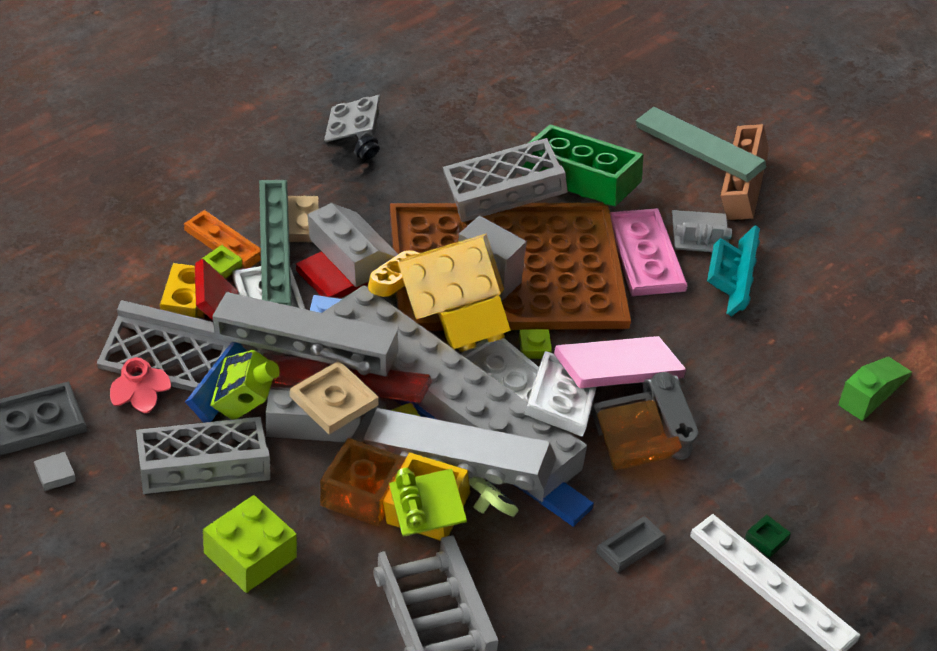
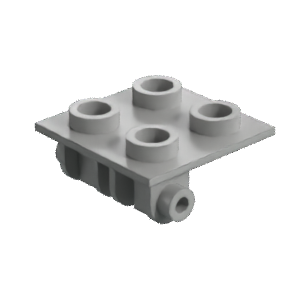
[324,95,380,142]
[672,210,732,252]

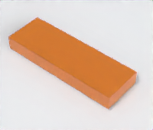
[184,210,261,269]

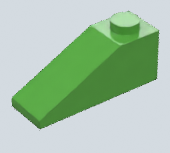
[838,356,912,421]

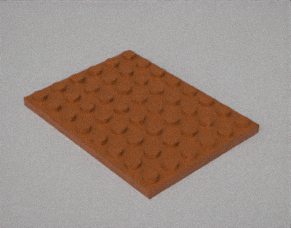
[390,203,631,331]

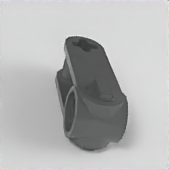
[643,372,698,460]

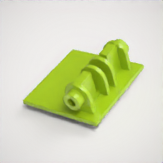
[389,468,467,537]

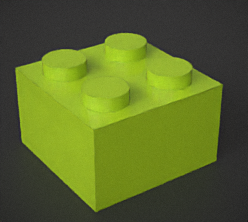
[203,495,297,593]

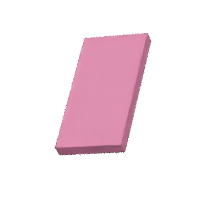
[610,208,687,296]
[554,336,686,388]

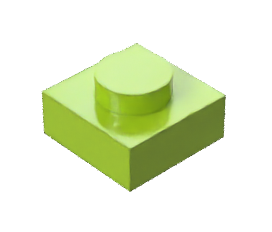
[202,245,242,279]
[519,329,552,359]

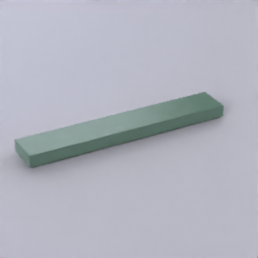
[635,107,766,182]
[259,180,291,306]

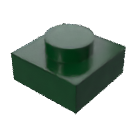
[745,514,791,558]

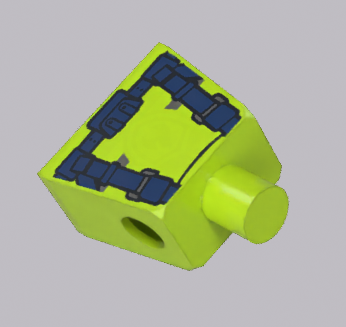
[210,350,280,420]

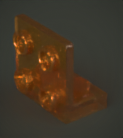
[597,400,682,470]

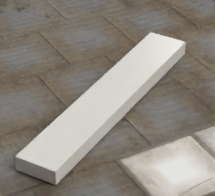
[690,514,860,651]

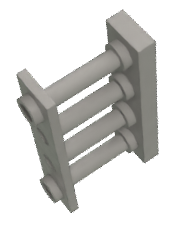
[374,535,498,651]

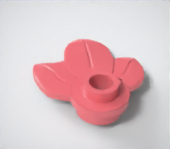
[110,357,171,413]

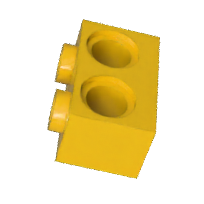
[160,263,205,319]

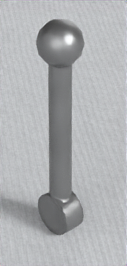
[310,344,370,375]

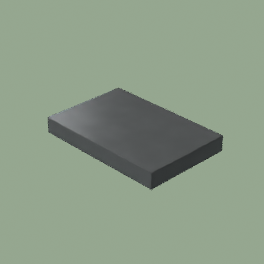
[0,381,87,455]

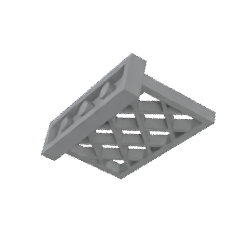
[443,138,568,222]
[97,300,232,391]
[136,417,270,494]

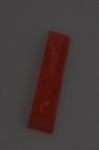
[263,353,432,403]

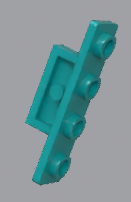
[707,225,760,317]

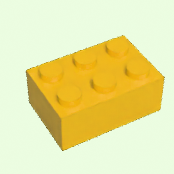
[398,233,504,319]

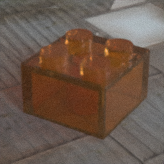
[320,438,406,527]

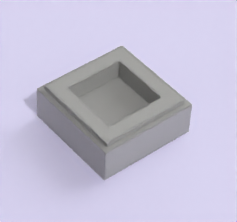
[34,452,76,491]

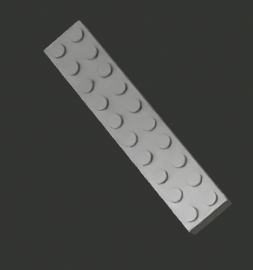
[322,285,587,502]

